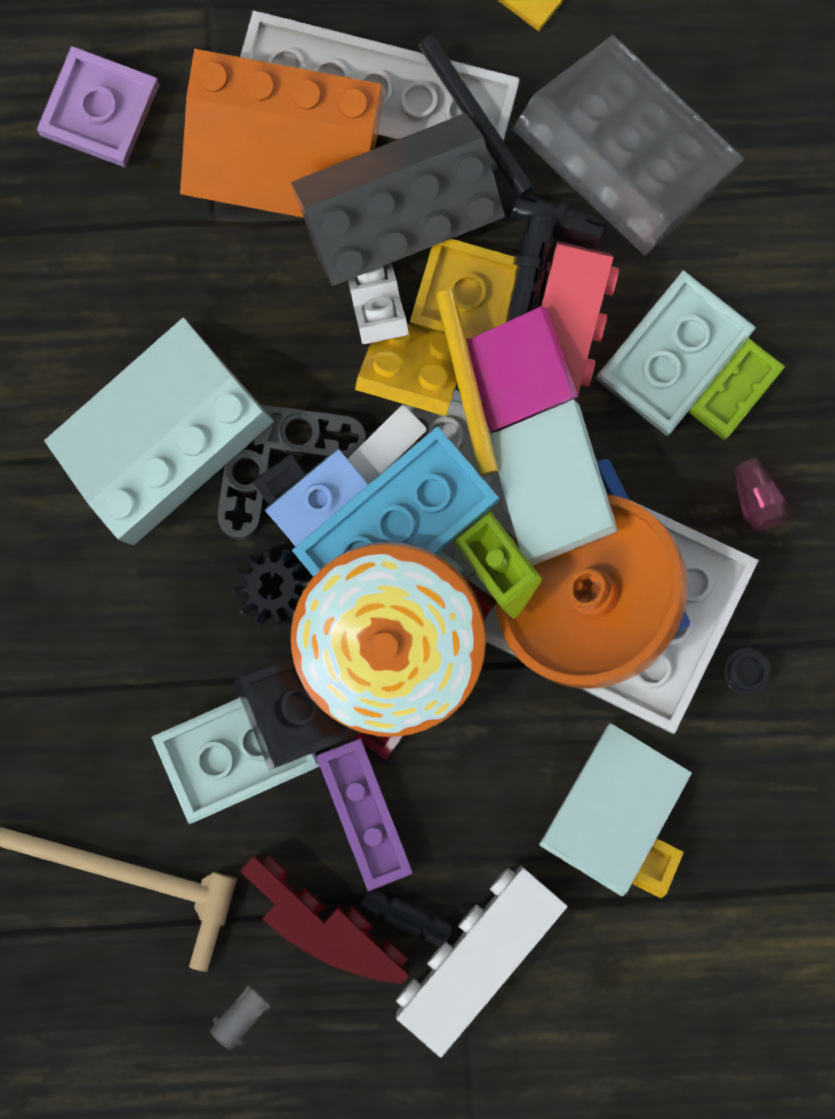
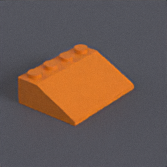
[180,49,385,218]

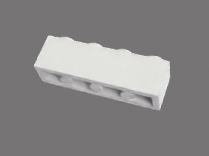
[396,865,568,1058]

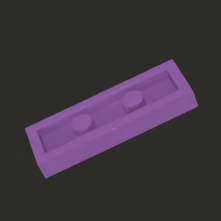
[316,738,413,891]

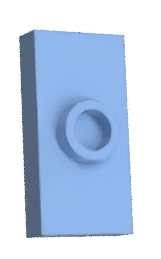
[265,448,368,546]

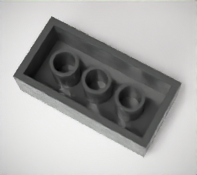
[291,113,505,286]

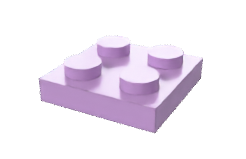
[37,46,159,167]

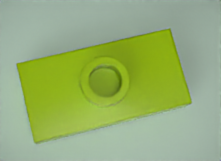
[688,338,785,441]

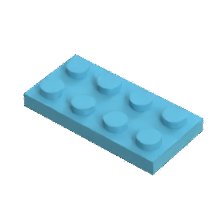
[292,426,501,577]

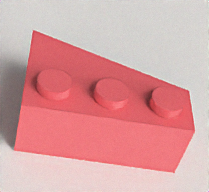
[541,241,619,393]

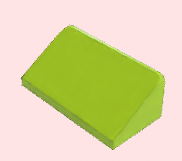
[453,511,543,619]

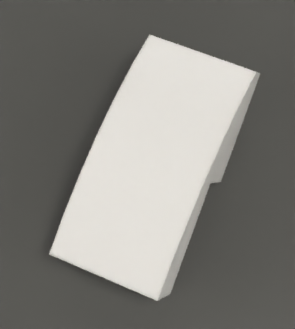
[348,263,409,344]

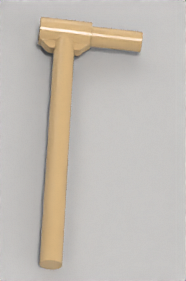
[0,827,237,972]

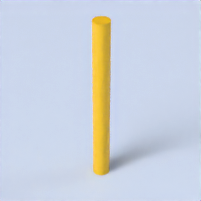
[436,289,498,476]

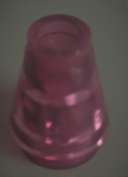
[733,458,789,532]

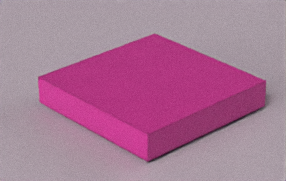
[467,307,579,432]

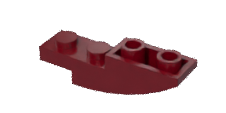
[240,854,409,984]

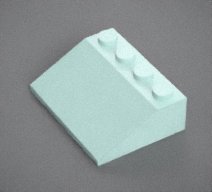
[44,317,274,545]

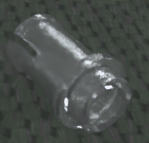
[209,985,271,1050]

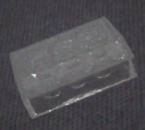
[513,35,744,256]

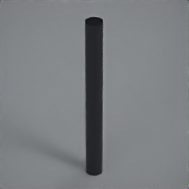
[418,35,534,198]

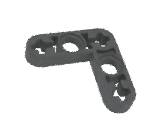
[218,404,366,540]

